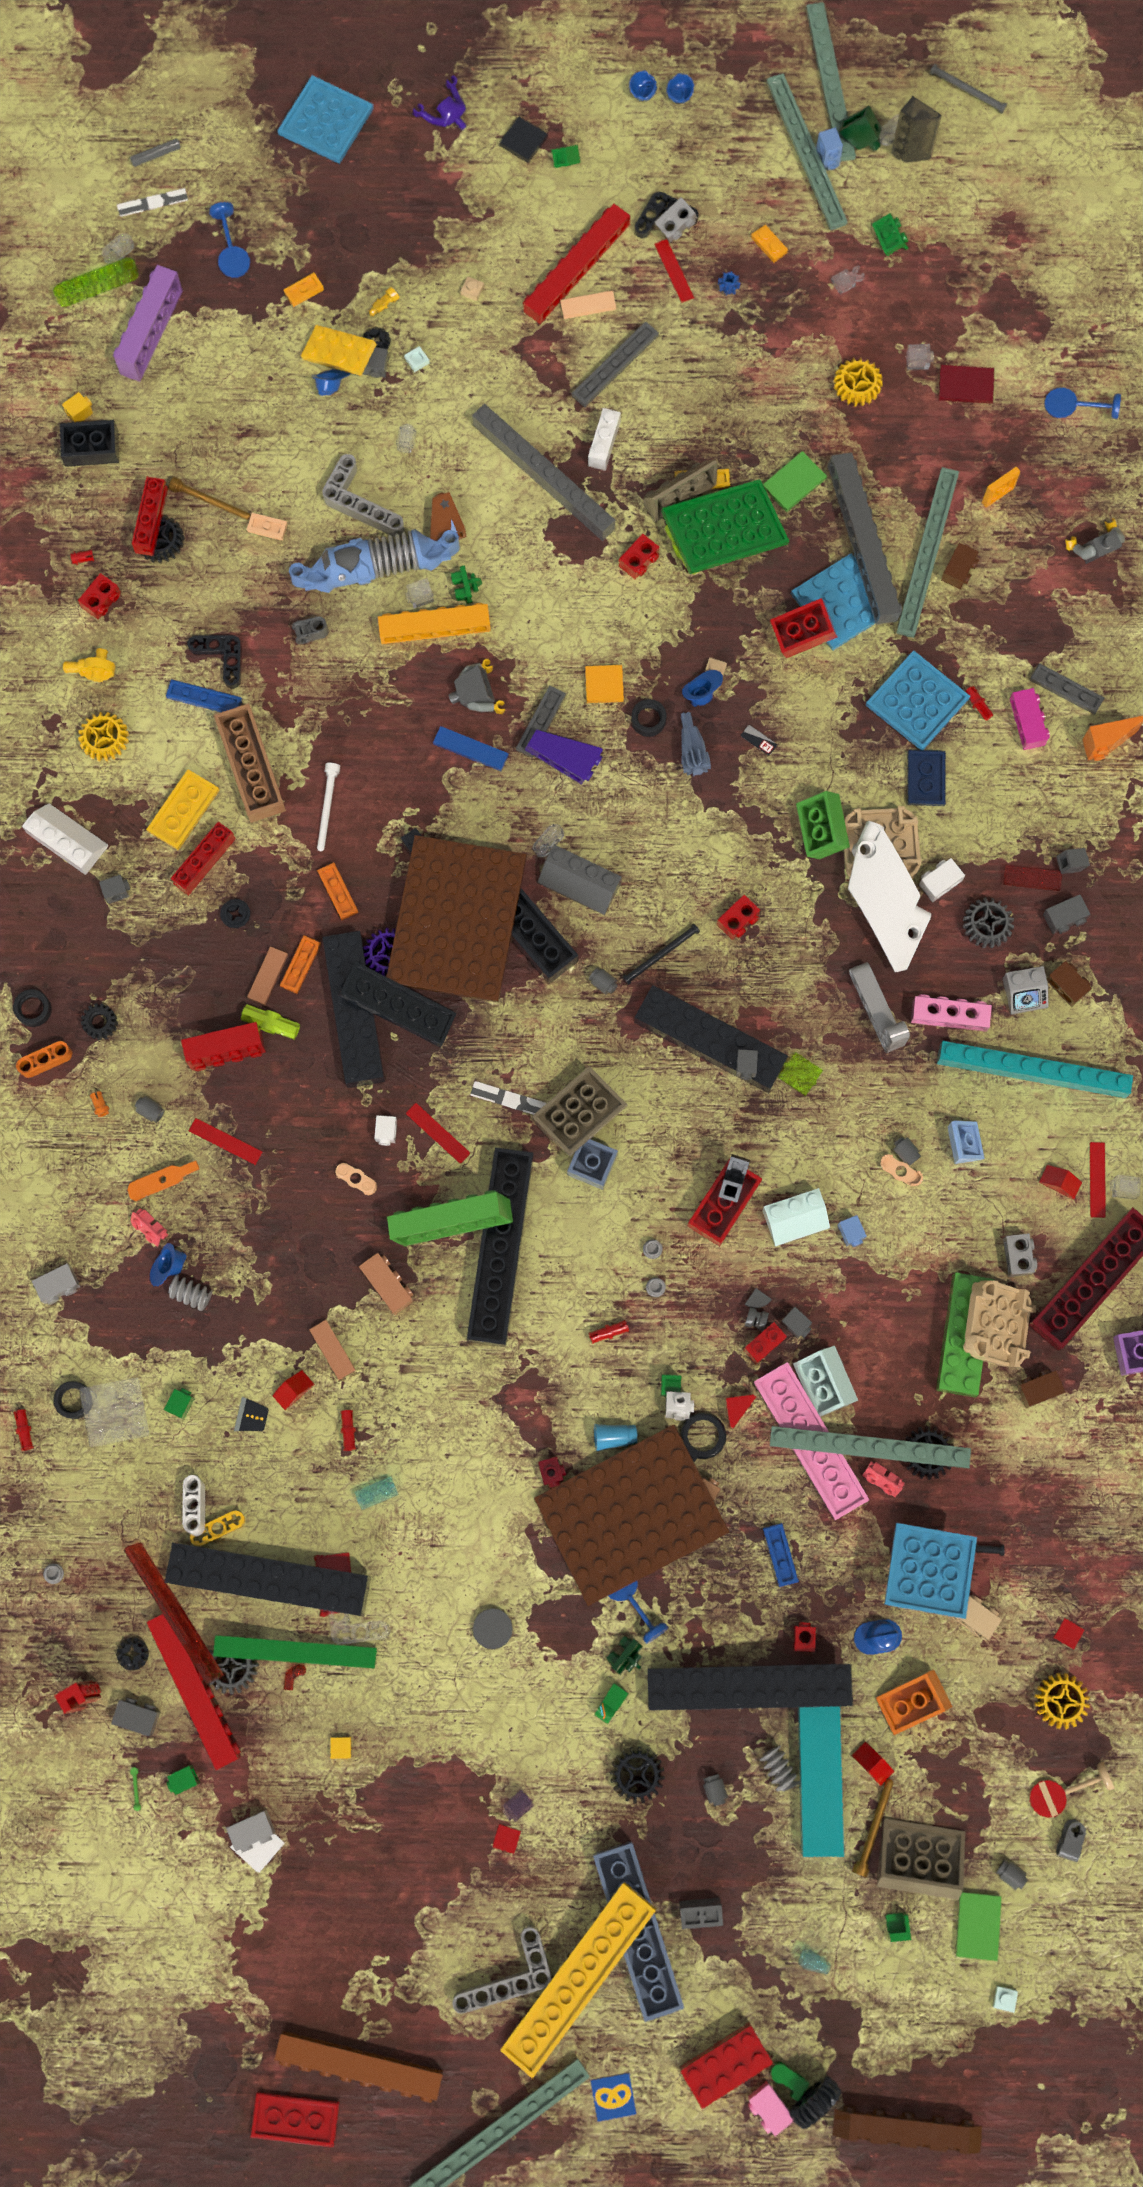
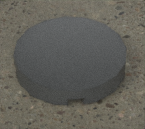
[473,1608,513,1649]

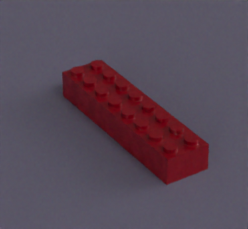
[1029,1207,1143,1351]

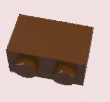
[941,543,980,590]
[1047,961,1092,1007]
[1017,1369,1066,1408]

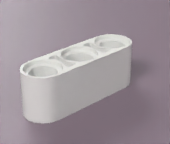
[183,1475,205,1536]

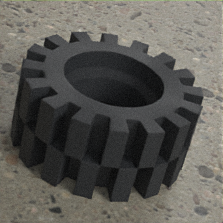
[81,1003,118,1040]

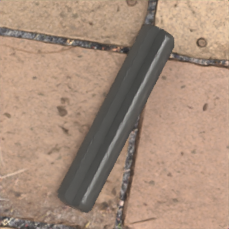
[130,138,181,167]

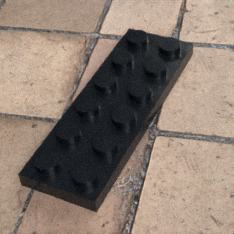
[338,961,457,1047]

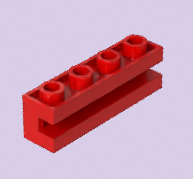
[132,477,168,556]
[170,821,236,896]
[54,1680,102,1714]

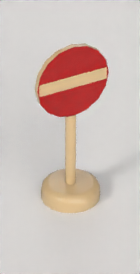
[1030,1762,1115,1818]

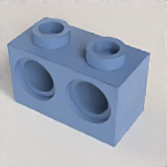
[816,128,843,170]

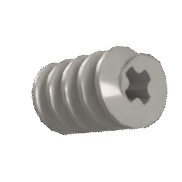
[168,1274,212,1311]
[760,1745,800,1792]

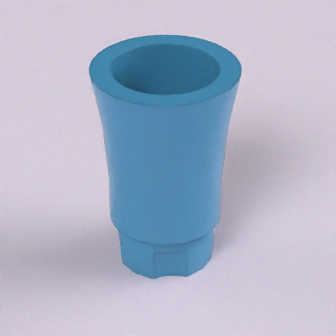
[594,1424,637,1451]

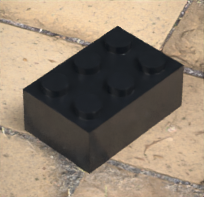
[60,420,119,467]

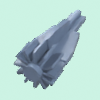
[681,712,711,776]

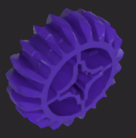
[364,928,396,977]

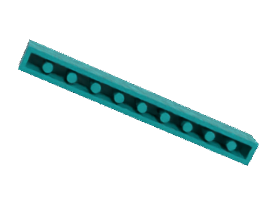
[937,1041,1133,1099]

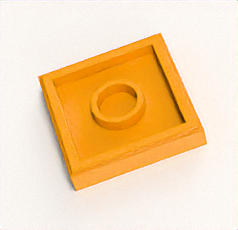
[982,466,1020,508]
[585,665,624,703]

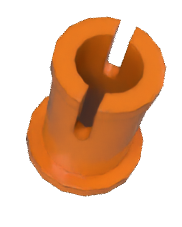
[90,1091,110,1117]

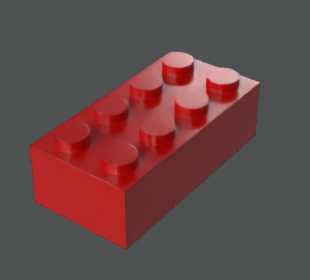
[181,1022,266,1071]
[687,1158,762,1247]
[679,2021,773,2109]

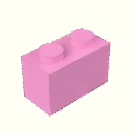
[748,2081,793,2136]

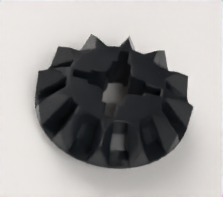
[363,326,391,349]
[220,899,251,929]
[116,1638,149,1670]

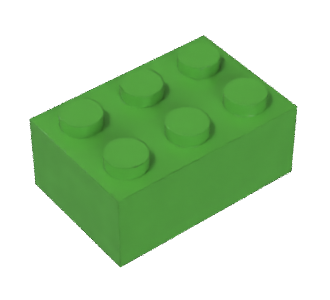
[796,791,850,859]

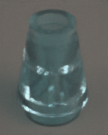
[798,1949,831,1975]

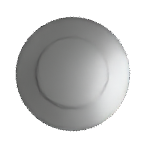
[643,1240,662,1259]
[646,1278,666,1297]
[43,1564,64,1584]

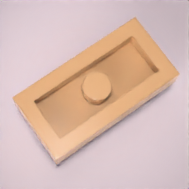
[247,513,288,541]

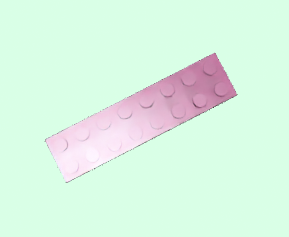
[753,1362,869,1520]

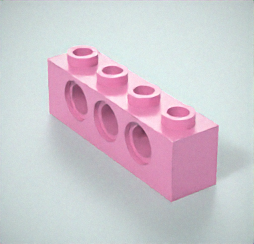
[911,994,992,1032]

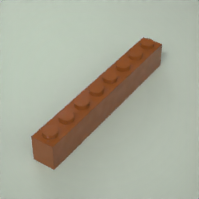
[274,2031,444,2102]

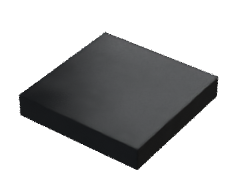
[499,117,548,163]

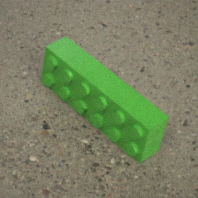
[387,1190,513,1246]
[936,1273,995,1398]

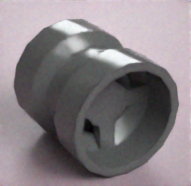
[745,1307,769,1331]

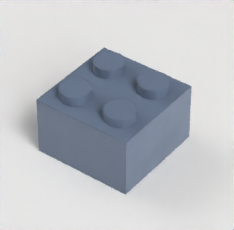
[567,1139,618,1190]

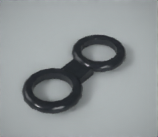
[680,1412,727,1462]

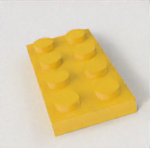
[301,325,376,376]
[146,769,220,851]

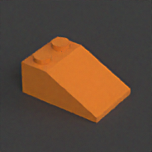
[1082,716,1143,761]
[876,1669,953,1735]

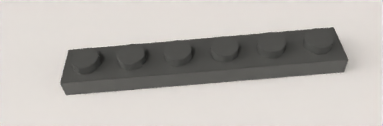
[572,321,659,407]

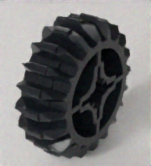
[140,514,185,564]
[903,1426,954,1480]
[610,1747,665,1804]
[790,2076,841,2129]

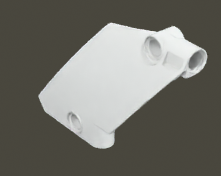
[848,821,931,972]

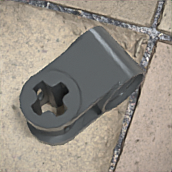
[292,616,329,644]
[1056,1819,1086,1862]

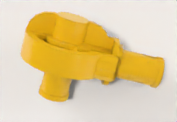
[63,648,116,682]

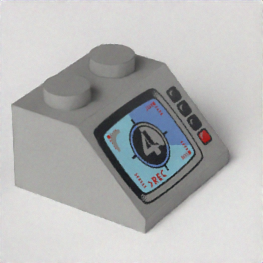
[1003,966,1048,1015]

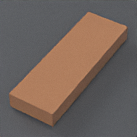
[247,946,288,1006]
[309,1320,356,1380]

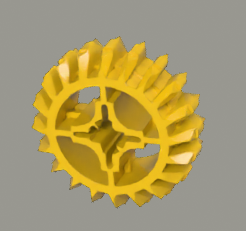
[834,358,883,407]
[78,712,129,762]
[1035,1673,1090,1729]

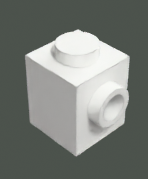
[665,1392,694,1421]

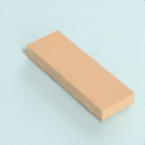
[560,290,616,319]

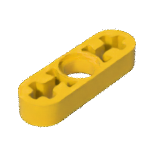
[190,1511,246,1546]

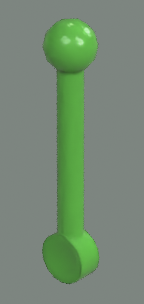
[130,1767,141,1811]

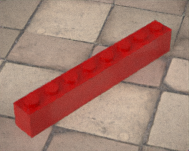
[523,203,630,325]
[146,1611,241,1770]

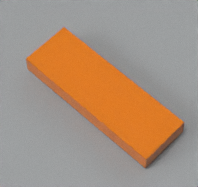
[317,862,359,920]
[280,935,321,994]

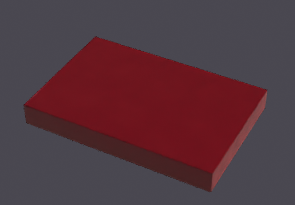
[938,365,995,404]

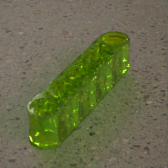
[53,257,139,307]

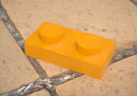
[751,224,788,263]
[284,273,324,307]

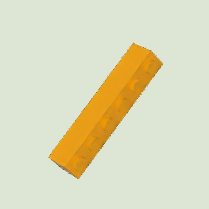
[378,603,491,644]

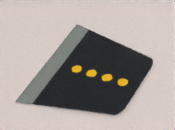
[234,1397,269,1431]

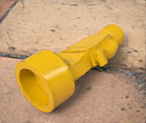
[369,286,400,316]

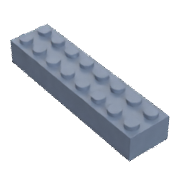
[593,1841,684,2022]

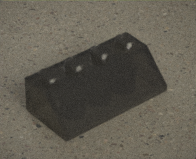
[891,96,942,163]

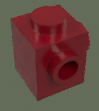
[538,1457,566,1488]

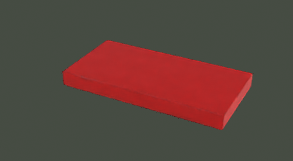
[251,2092,340,2147]

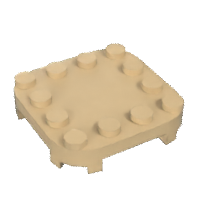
[843,806,922,879]
[963,1281,1036,1367]

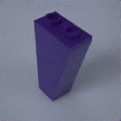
[525,730,603,785]

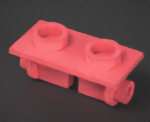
[130,1208,168,1247]
[862,1461,905,1497]

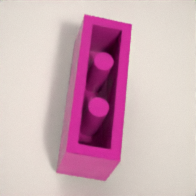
[1009,688,1050,750]

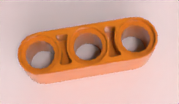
[16,1041,73,1078]

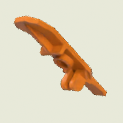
[127,1160,200,1201]

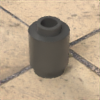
[589,968,618,995]
[135,1096,165,1123]
[893,1137,921,1166]
[703,1774,728,1807]
[996,1859,1028,1890]

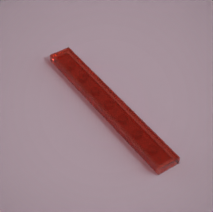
[123,1542,224,1684]

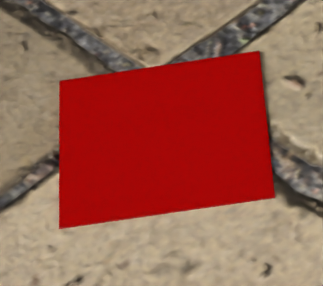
[1054,1618,1084,1650]
[492,1824,521,1854]

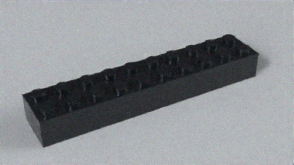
[467,1147,534,1347]
[164,1542,371,1616]
[647,1663,854,1711]

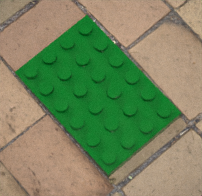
[661,479,789,574]

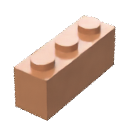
[359,1253,413,1315]

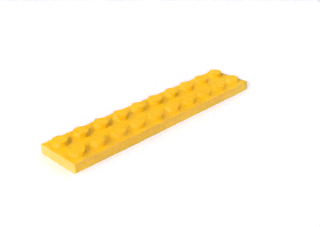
[500,1882,657,2078]

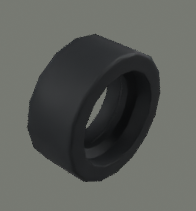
[631,699,667,737]
[13,989,52,1027]
[53,1381,93,1419]

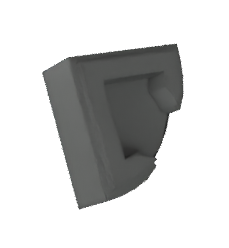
[745,1289,772,1308]

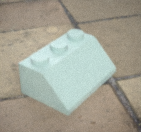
[762,1188,830,1246]
[793,1346,858,1417]

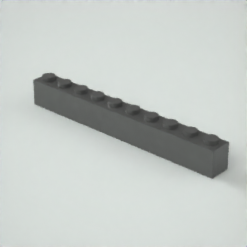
[472,403,615,541]
[827,453,902,625]

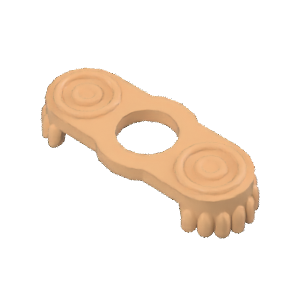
[880,1154,923,1187]
[335,1163,377,1196]

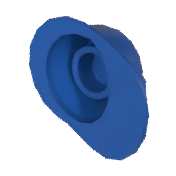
[311,369,351,396]
[682,670,723,707]
[150,1243,187,1286]
[854,1619,902,1655]

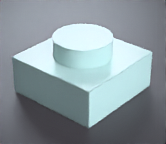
[404,346,429,372]
[993,1985,1018,2013]

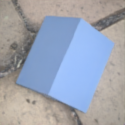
[948,1121,985,1164]

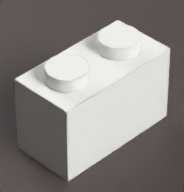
[919,858,965,902]

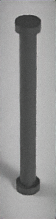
[930,64,1008,114]

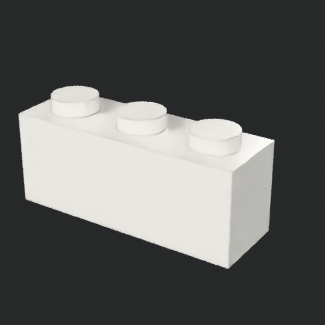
[588,408,621,471]

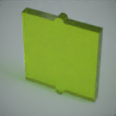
[778,1052,823,1096]

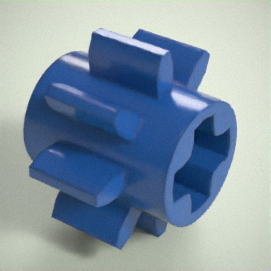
[718,271,740,295]

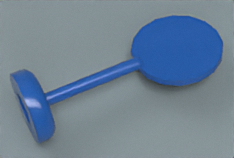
[209,202,250,278]
[1045,387,1121,419]
[608,1580,669,1644]

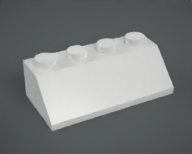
[22,804,108,875]

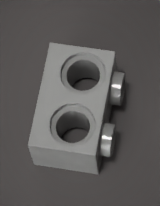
[655,197,697,242]
[1003,1234,1037,1277]

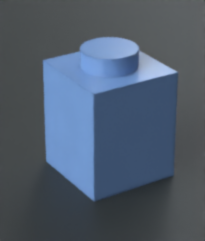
[838,1215,867,1247]

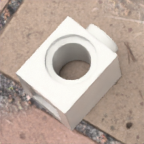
[375,1116,397,1146]

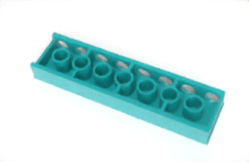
[798,1707,844,1857]

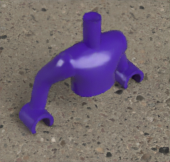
[412,76,467,131]

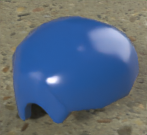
[629,71,657,101]
[666,73,694,104]

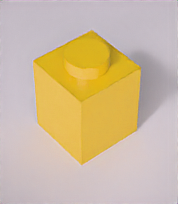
[62,392,93,422]

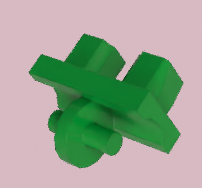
[451,565,482,604]

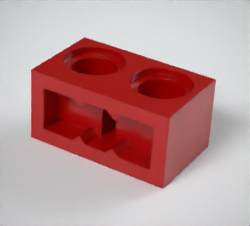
[619,534,660,580]
[77,573,121,620]
[717,894,760,941]
[743,1322,787,1365]

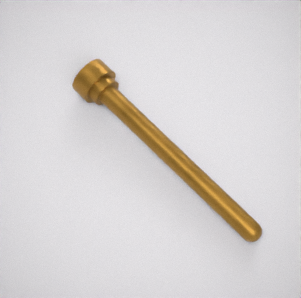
[169,476,251,520]
[852,1779,893,1878]

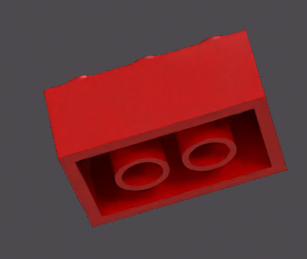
[770,598,837,659]

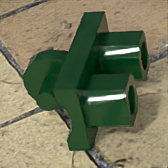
[606,1636,643,1675]

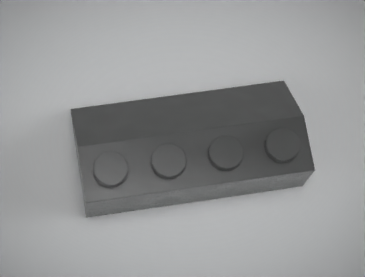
[538,844,622,916]

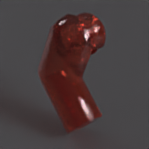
[283,1664,306,1691]

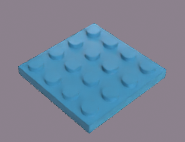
[278,75,374,164]
[791,553,875,651]
[866,650,971,751]
[884,1523,977,1619]

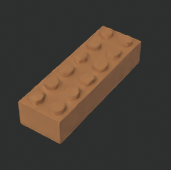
[214,704,286,823]

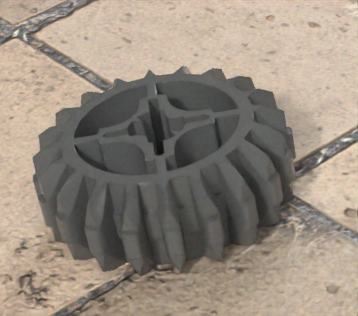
[963,898,1014,948]
[204,1650,259,1694]

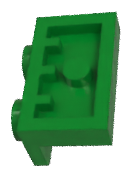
[872,213,909,256]

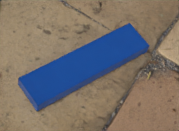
[166,679,242,712]
[433,726,509,772]

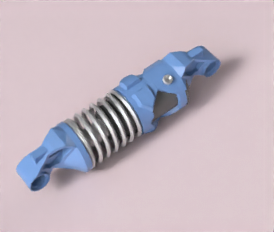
[289,529,460,593]

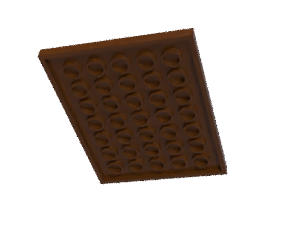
[387,835,527,1003]
[534,1424,730,1606]

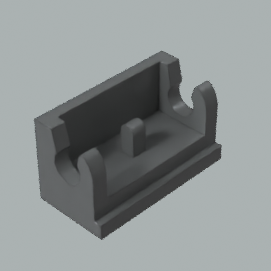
[679,1898,723,1929]

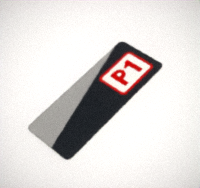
[741,725,777,756]

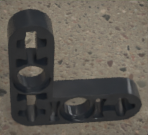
[635,192,699,239]
[187,635,242,689]

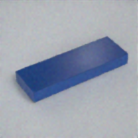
[763,1523,799,1587]

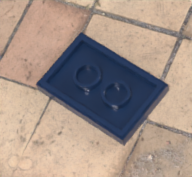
[907,750,946,806]

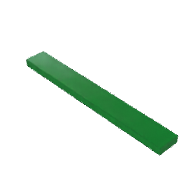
[213,1635,377,1669]

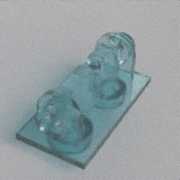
[355,1477,399,1510]

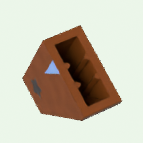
[430,492,466,543]

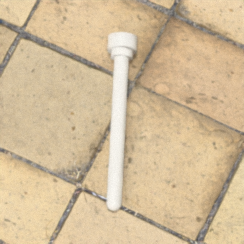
[317,763,340,851]

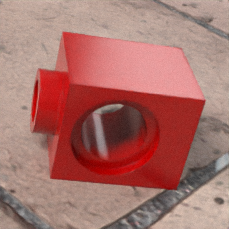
[793,1622,816,1652]

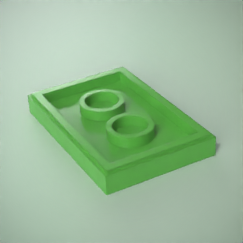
[763,451,827,512]
[956,1892,1002,1961]

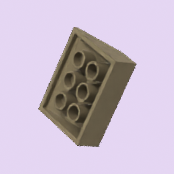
[643,460,717,522]
[532,1066,628,1156]
[877,1818,965,1900]

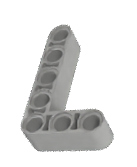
[322,454,405,537]
[849,962,910,1053]
[452,1925,551,2013]

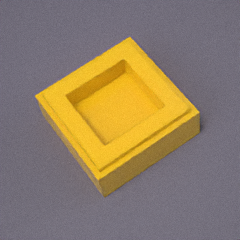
[330,1737,351,1759]

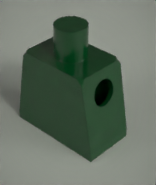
[839,106,882,152]

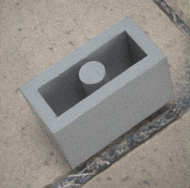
[32,1264,81,1305]
[226,1810,276,1853]

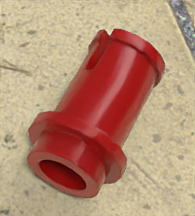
[70,549,94,566]

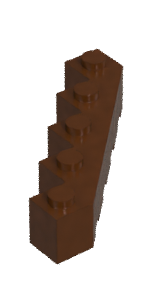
[832,2105,982,2154]

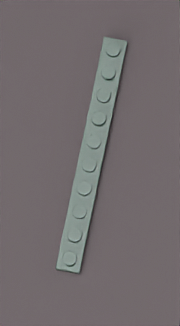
[806,2,856,162]
[767,73,847,231]
[896,467,959,638]
[770,1426,971,1469]
[408,2058,590,2187]

